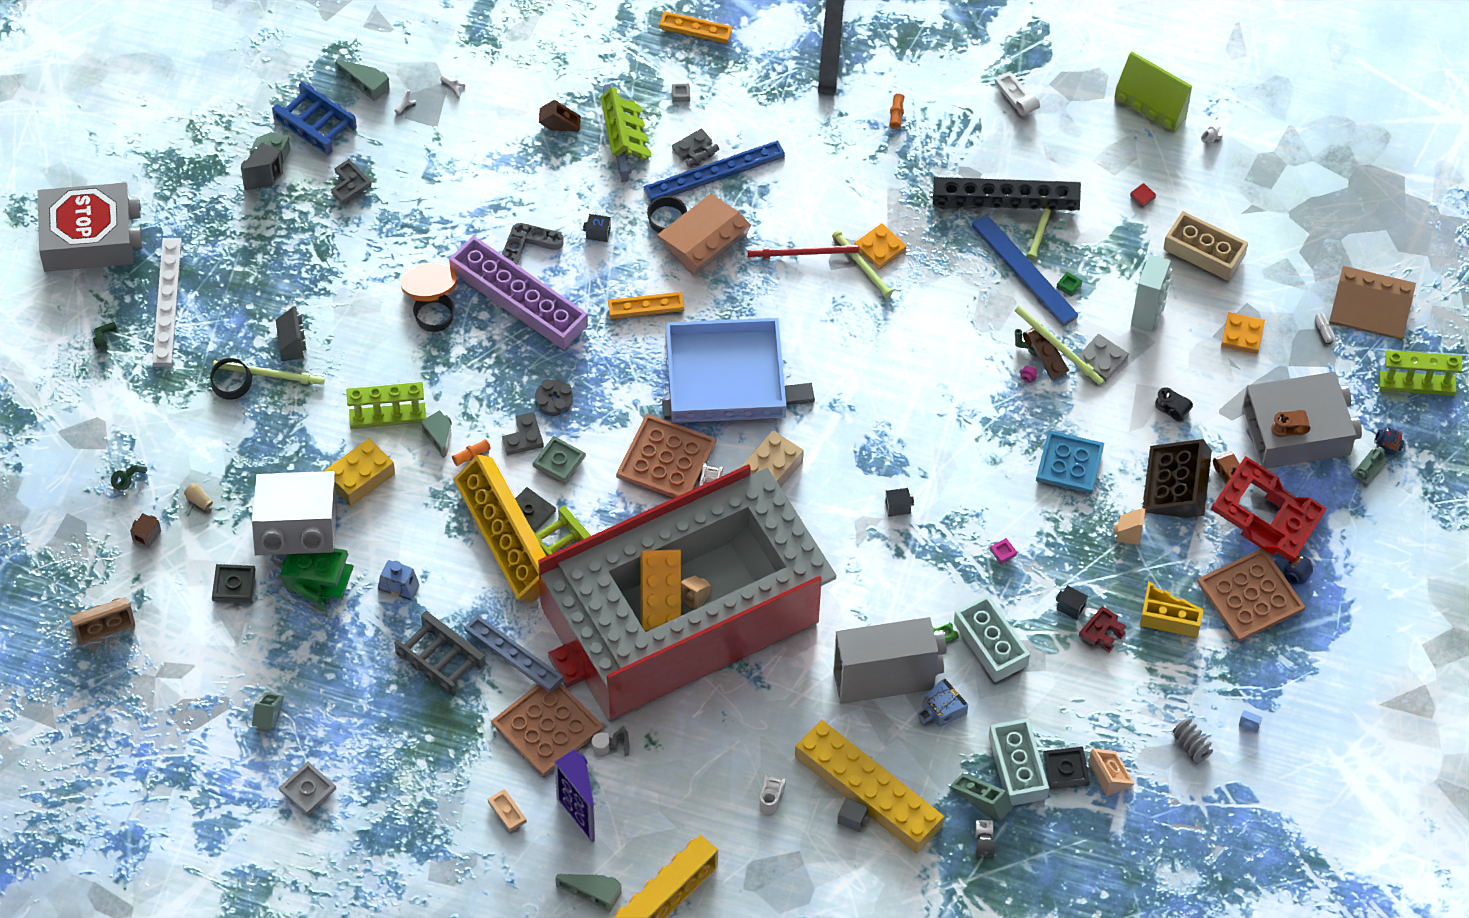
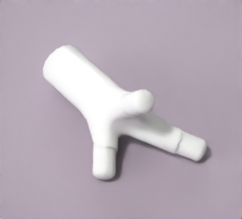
[440,74,466,97]
[394,90,416,115]

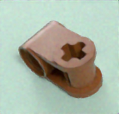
[1271,410,1311,437]
[1213,451,1240,484]

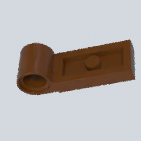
[1023,324,1069,380]

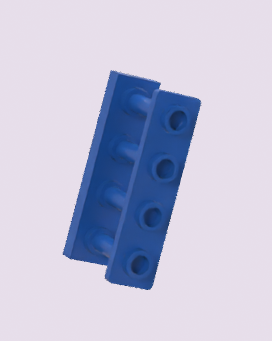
[272,81,357,156]

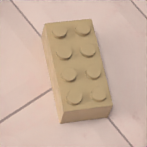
[1163,211,1248,281]
[740,430,804,487]

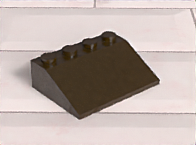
[1142,439,1212,518]

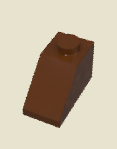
[538,99,581,132]

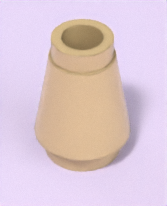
[184,483,213,511]

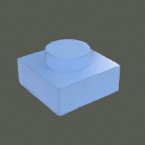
[1238,710,1262,733]

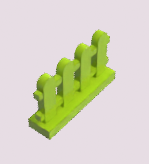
[600,87,652,161]

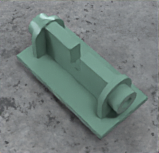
[1351,447,1388,485]

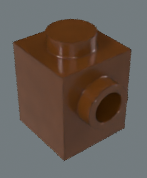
[130,513,161,548]

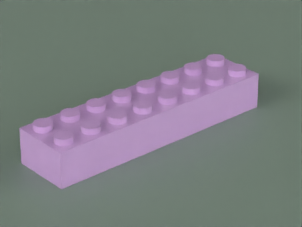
[449,235,588,350]

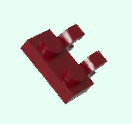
[1079,606,1126,653]

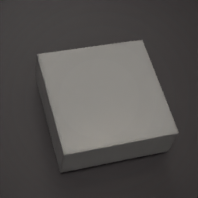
[672,83,690,102]

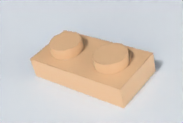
[488,789,527,832]

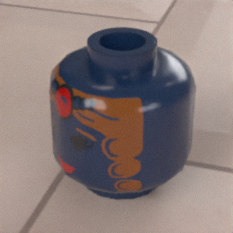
[1374,427,1404,455]
[1284,556,1313,585]

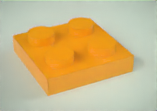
[854,223,907,269]
[1221,312,1265,354]

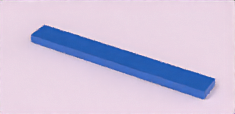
[644,140,785,203]
[972,214,1078,326]

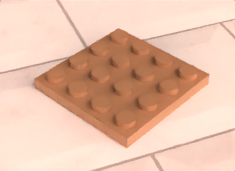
[616,414,717,498]
[1197,549,1306,643]
[491,684,604,777]

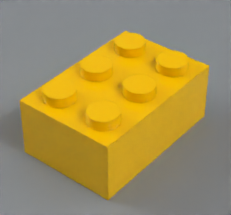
[324,438,395,507]

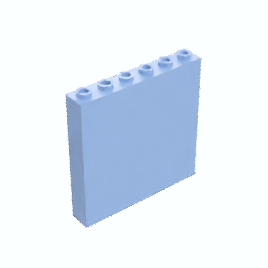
[666,318,786,423]

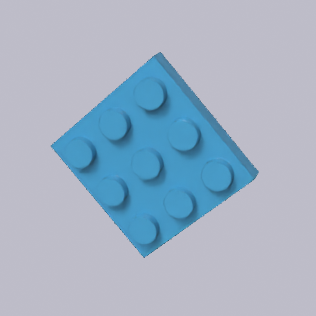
[1036,430,1105,494]

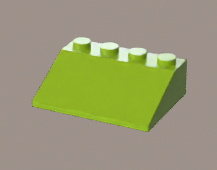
[1114,51,1193,132]

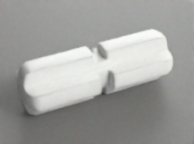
[1314,313,1335,343]

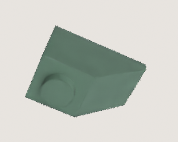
[250,132,291,164]
[421,410,452,458]
[252,692,284,731]

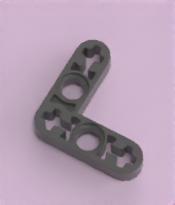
[502,223,564,265]

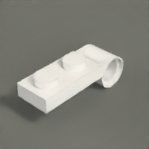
[995,72,1040,116]

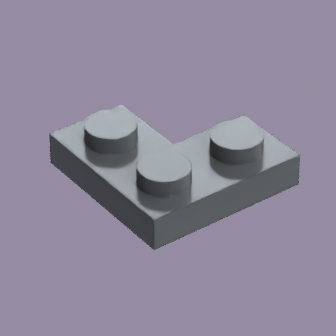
[331,159,372,205]
[502,412,544,456]

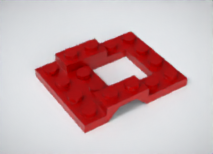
[1210,456,1327,562]

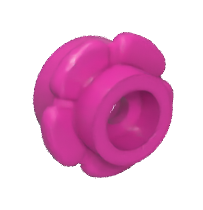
[1020,365,1038,382]

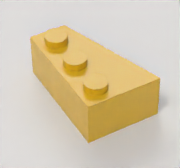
[1140,581,1203,638]

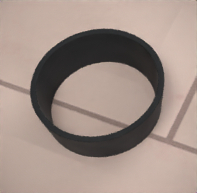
[647,196,687,233]
[413,295,454,332]
[210,358,252,400]

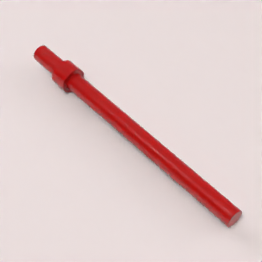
[748,245,859,259]

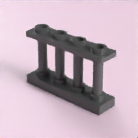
[394,610,486,696]

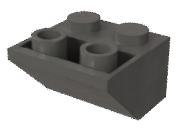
[241,142,283,190]
[275,306,307,361]

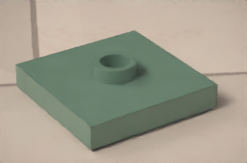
[533,436,586,484]

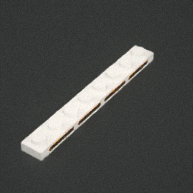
[153,238,182,367]

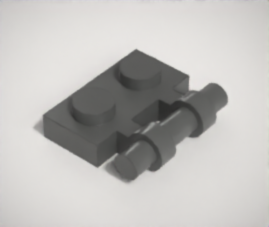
[672,128,720,167]

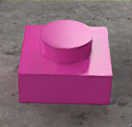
[990,538,1017,564]

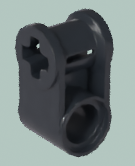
[1155,387,1193,422]

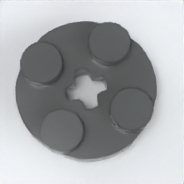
[535,379,573,416]

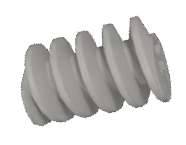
[1173,718,1213,763]

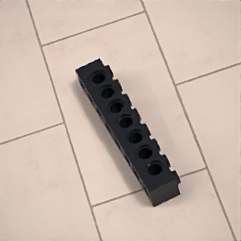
[933,177,1081,211]

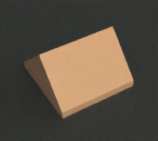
[1088,749,1135,796]

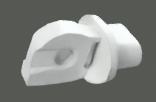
[1201,124,1224,143]

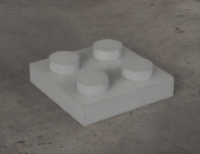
[1077,333,1129,382]
[279,761,336,816]

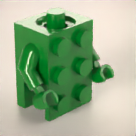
[280,548,354,611]

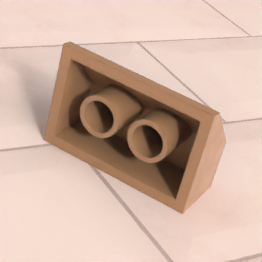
[69,597,135,645]

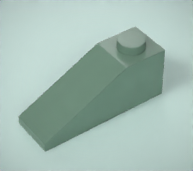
[335,59,390,101]
[950,773,1013,821]
[555,874,622,912]

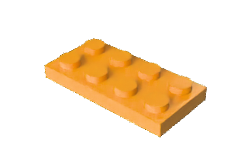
[640,550,681,630]

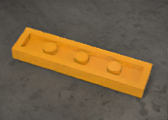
[659,11,733,44]
[608,292,684,319]

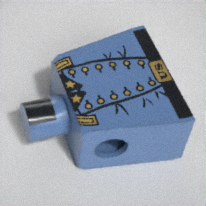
[377,560,419,601]
[918,678,968,726]

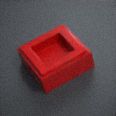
[1130,183,1156,207]

